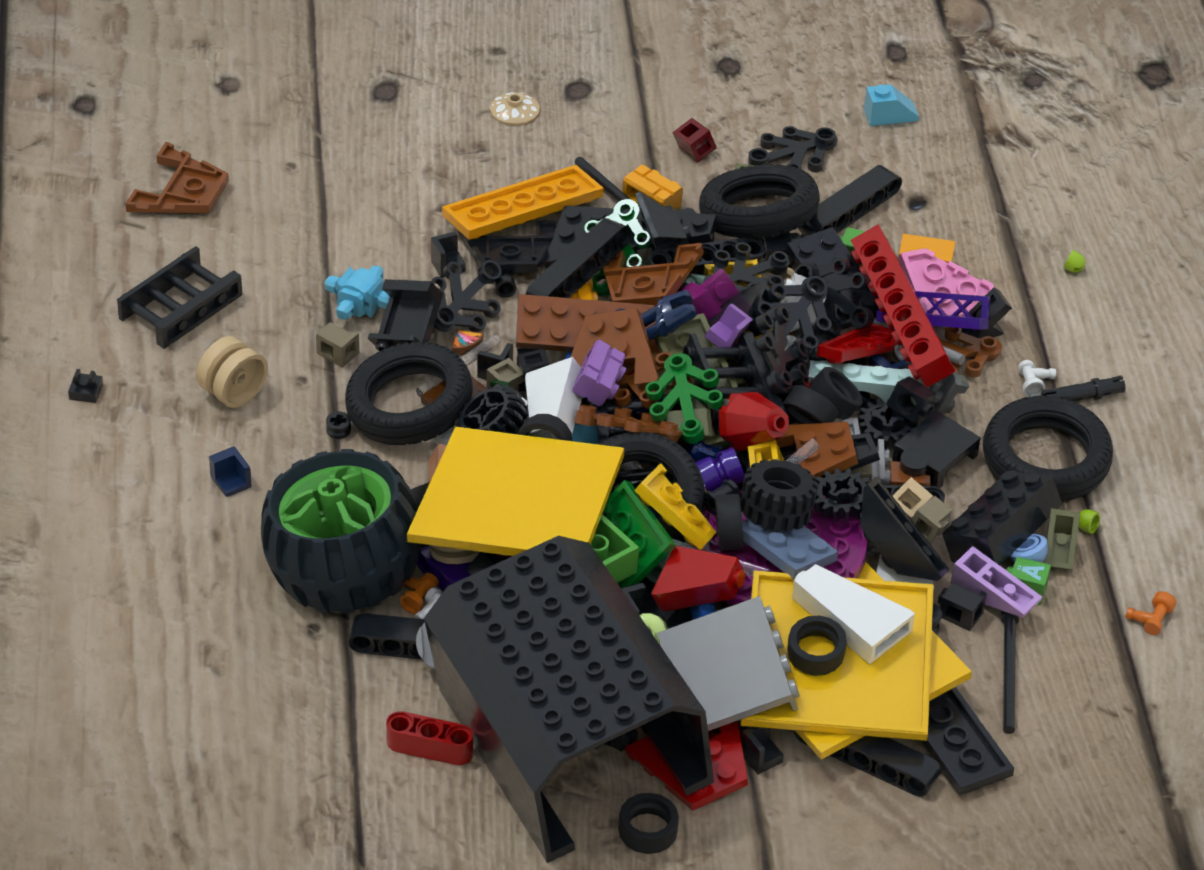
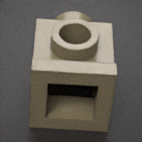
[316,322,360,367]
[911,496,952,544]

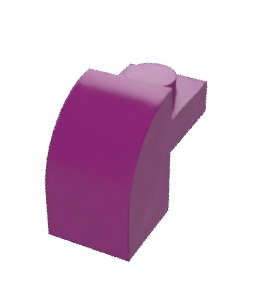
[679,269,739,320]

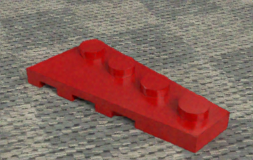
[817,324,897,364]

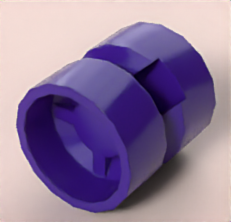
[696,447,745,492]

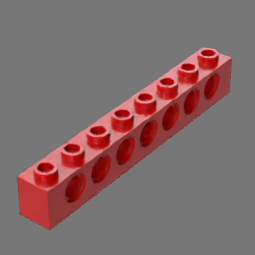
[851,224,956,387]

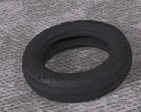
[699,164,820,238]
[345,342,473,445]
[983,396,1113,501]
[598,432,705,546]

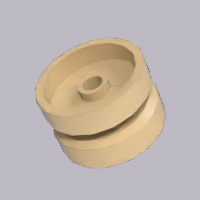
[196,336,268,408]

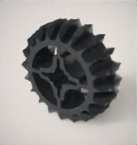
[454,384,528,434]

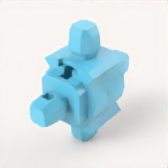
[325,265,390,320]

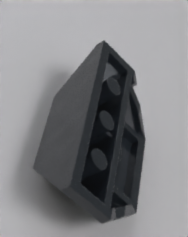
[860,477,950,581]

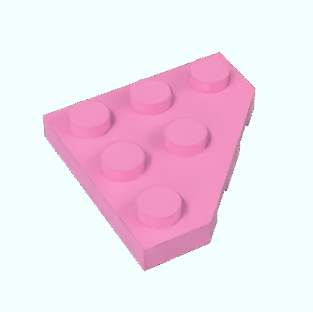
[899,248,994,316]

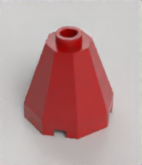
[719,392,789,451]

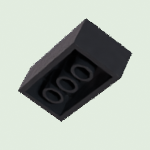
[942,470,1062,566]

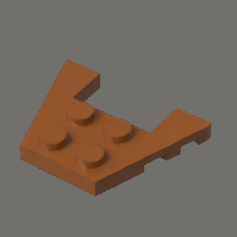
[125,142,229,213]
[603,243,704,305]
[571,308,661,389]
[776,422,859,478]

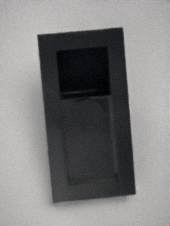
[961,287,1012,338]

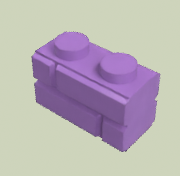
[572,340,626,406]

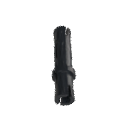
[1041,375,1126,402]

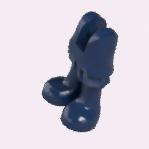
[616,290,697,341]

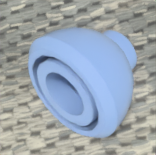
[1010,534,1048,563]

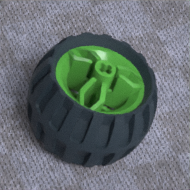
[261,449,421,614]

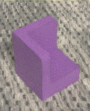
[705,304,753,347]

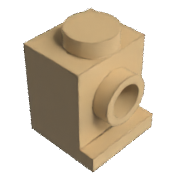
[893,477,933,519]

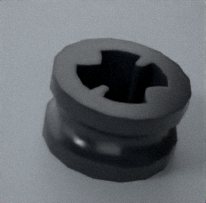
[326,411,351,439]

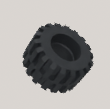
[740,459,818,531]

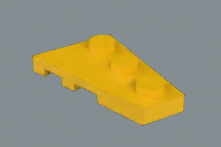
[634,463,716,550]

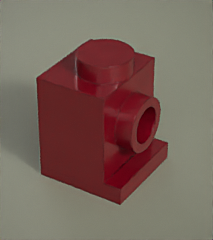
[672,118,717,163]

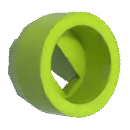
[1063,250,1086,273]
[1078,509,1101,534]

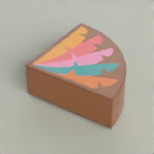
[451,329,484,355]

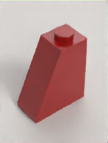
[651,546,746,611]

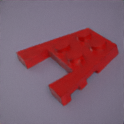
[625,721,748,811]

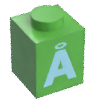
[1007,556,1051,605]

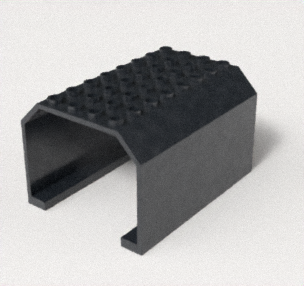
[424,535,714,863]

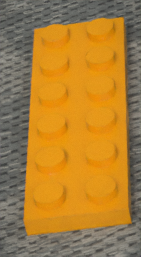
[442,165,604,240]

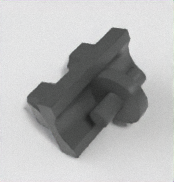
[923,372,969,416]

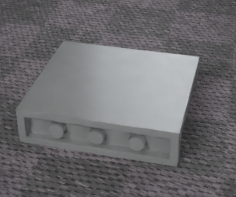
[657,596,800,731]

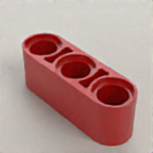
[386,711,473,765]

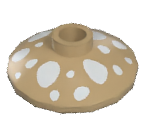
[490,92,540,126]

